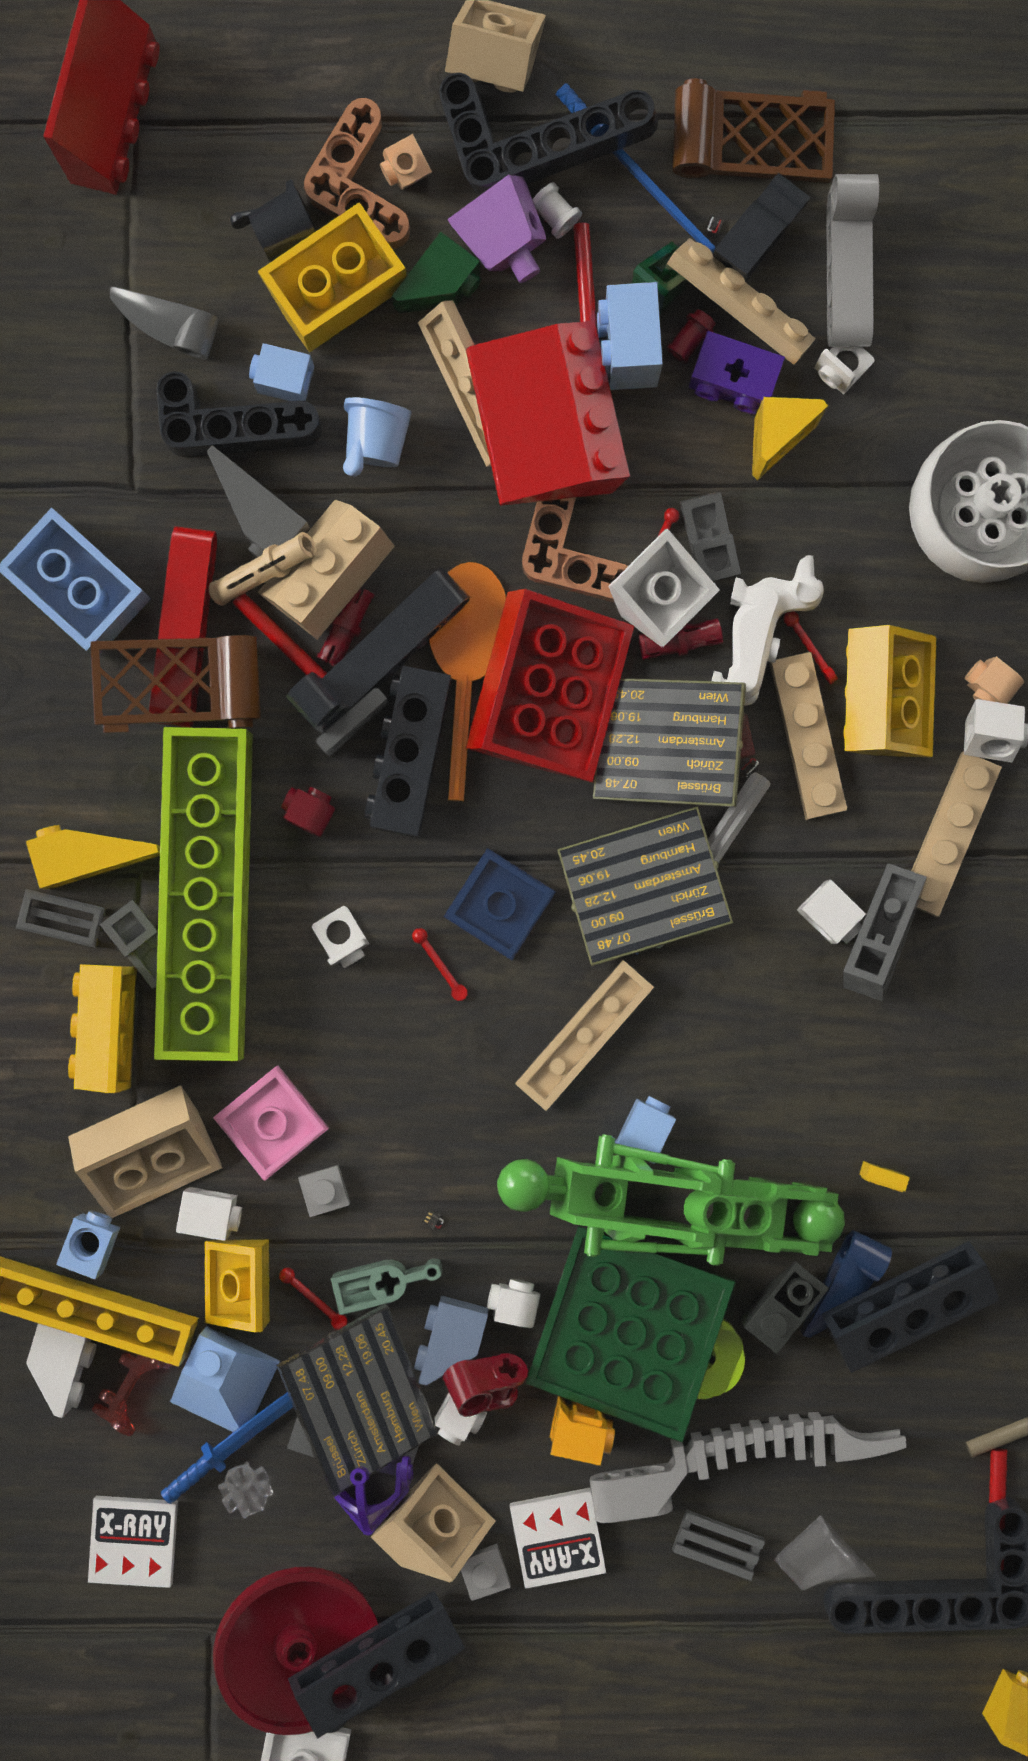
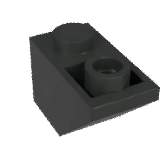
[739,1261,829,1354]

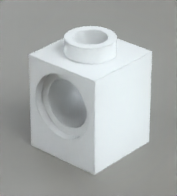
[964,699,1028,762]
[797,880,866,944]
[176,1187,242,1241]

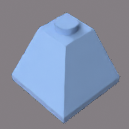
[170,1326,280,1432]

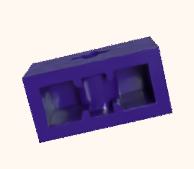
[689,331,785,414]

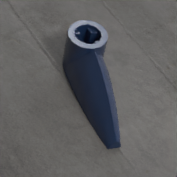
[801,1230,892,1338]

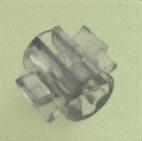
[218,1462,273,1518]

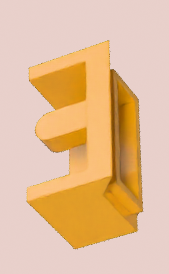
[549,1396,615,1466]

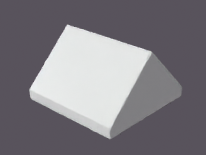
[608,529,720,647]

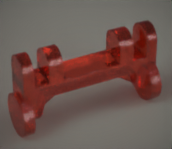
[91,1353,172,1436]

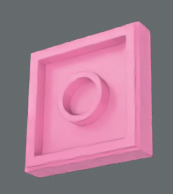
[213,1065,329,1181]

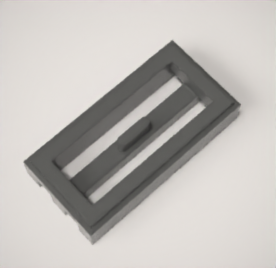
[316,688,390,757]
[16,889,107,948]
[672,1509,765,1581]

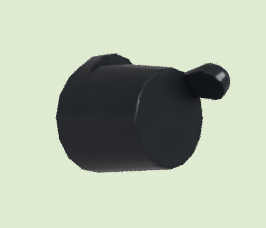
[230,179,317,262]

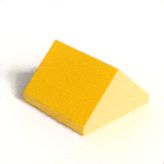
[752,397,828,480]
[205,1239,270,1333]

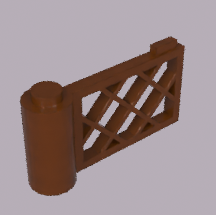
[673,78,835,183]
[90,635,261,733]

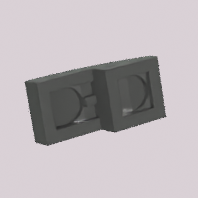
[679,492,741,581]
[100,899,158,989]

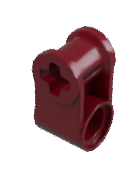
[443,1353,528,1417]

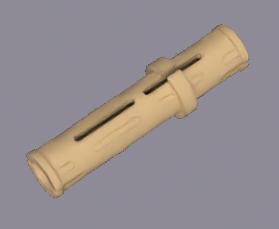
[209,532,316,606]

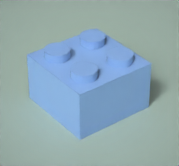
[597,282,663,390]

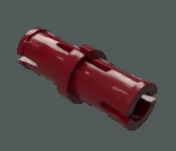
[316,587,375,667]
[638,618,723,661]

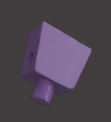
[448,175,546,283]

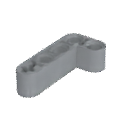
[826,174,879,347]

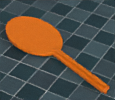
[429,562,506,801]

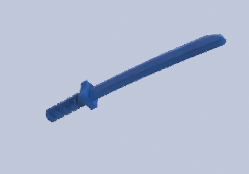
[555,83,716,254]
[161,1391,295,1504]

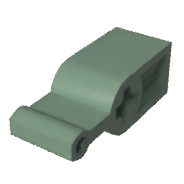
[331,1258,443,1315]

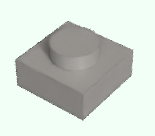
[298,1164,350,1217]
[461,1544,510,1601]

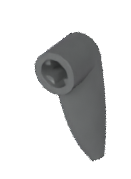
[110,287,220,360]

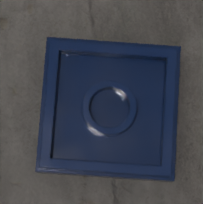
[443,848,556,960]

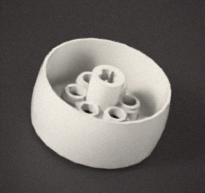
[909,420,1028,583]

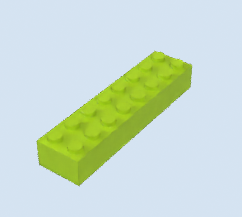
[154,727,253,1061]

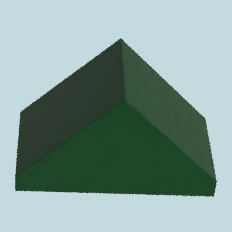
[631,241,690,315]

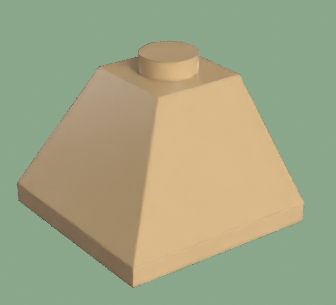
[371,1463,495,1583]

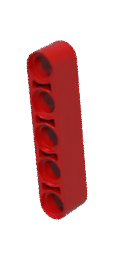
[149,527,217,728]

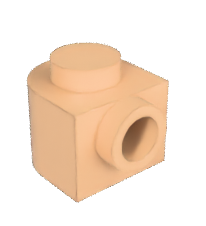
[380,134,432,190]
[965,656,1024,704]

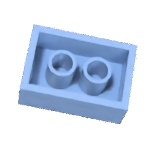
[0,507,151,655]

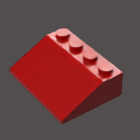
[43,0,160,195]
[466,321,630,506]
[466,589,634,782]

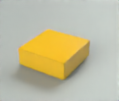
[859,1161,910,1192]

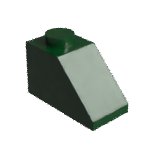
[392,232,482,313]

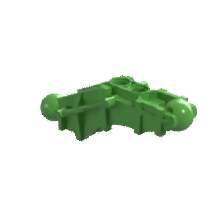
[497,1134,845,1266]

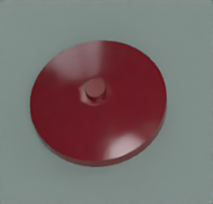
[213,1567,378,1735]

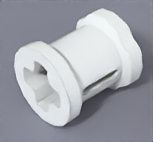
[532,182,582,239]

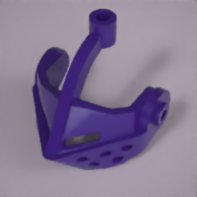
[323,1456,413,1536]

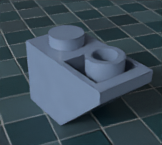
[414,1296,488,1385]

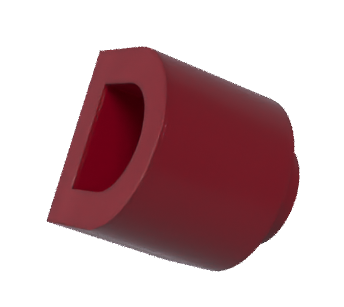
[281,787,336,838]

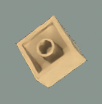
[445,0,546,92]

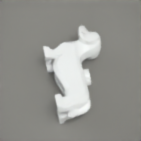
[712,555,824,706]

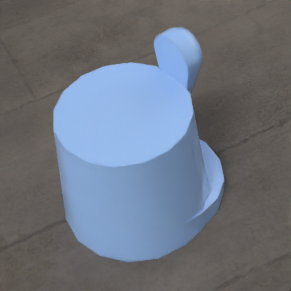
[343,398,412,477]

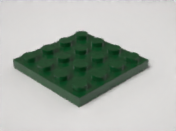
[526,1225,736,1442]

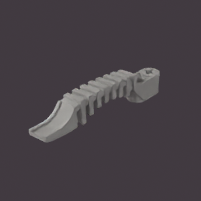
[590,1412,906,1523]

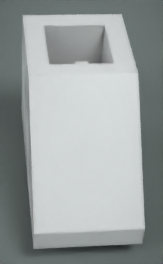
[26,1323,96,1418]

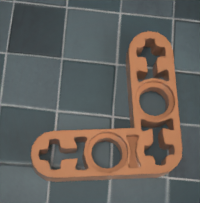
[304,98,410,249]
[522,497,628,603]

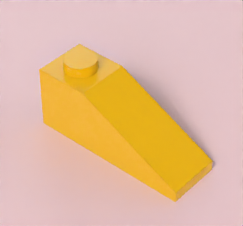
[26,825,160,890]

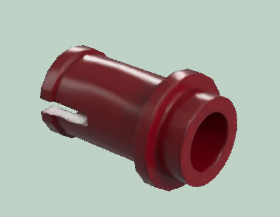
[666,309,716,364]

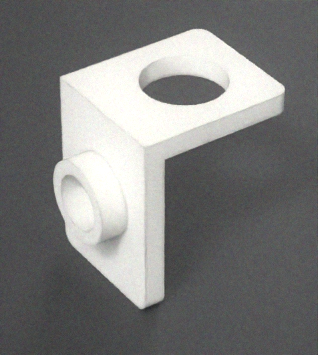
[814,347,874,395]
[312,906,370,968]

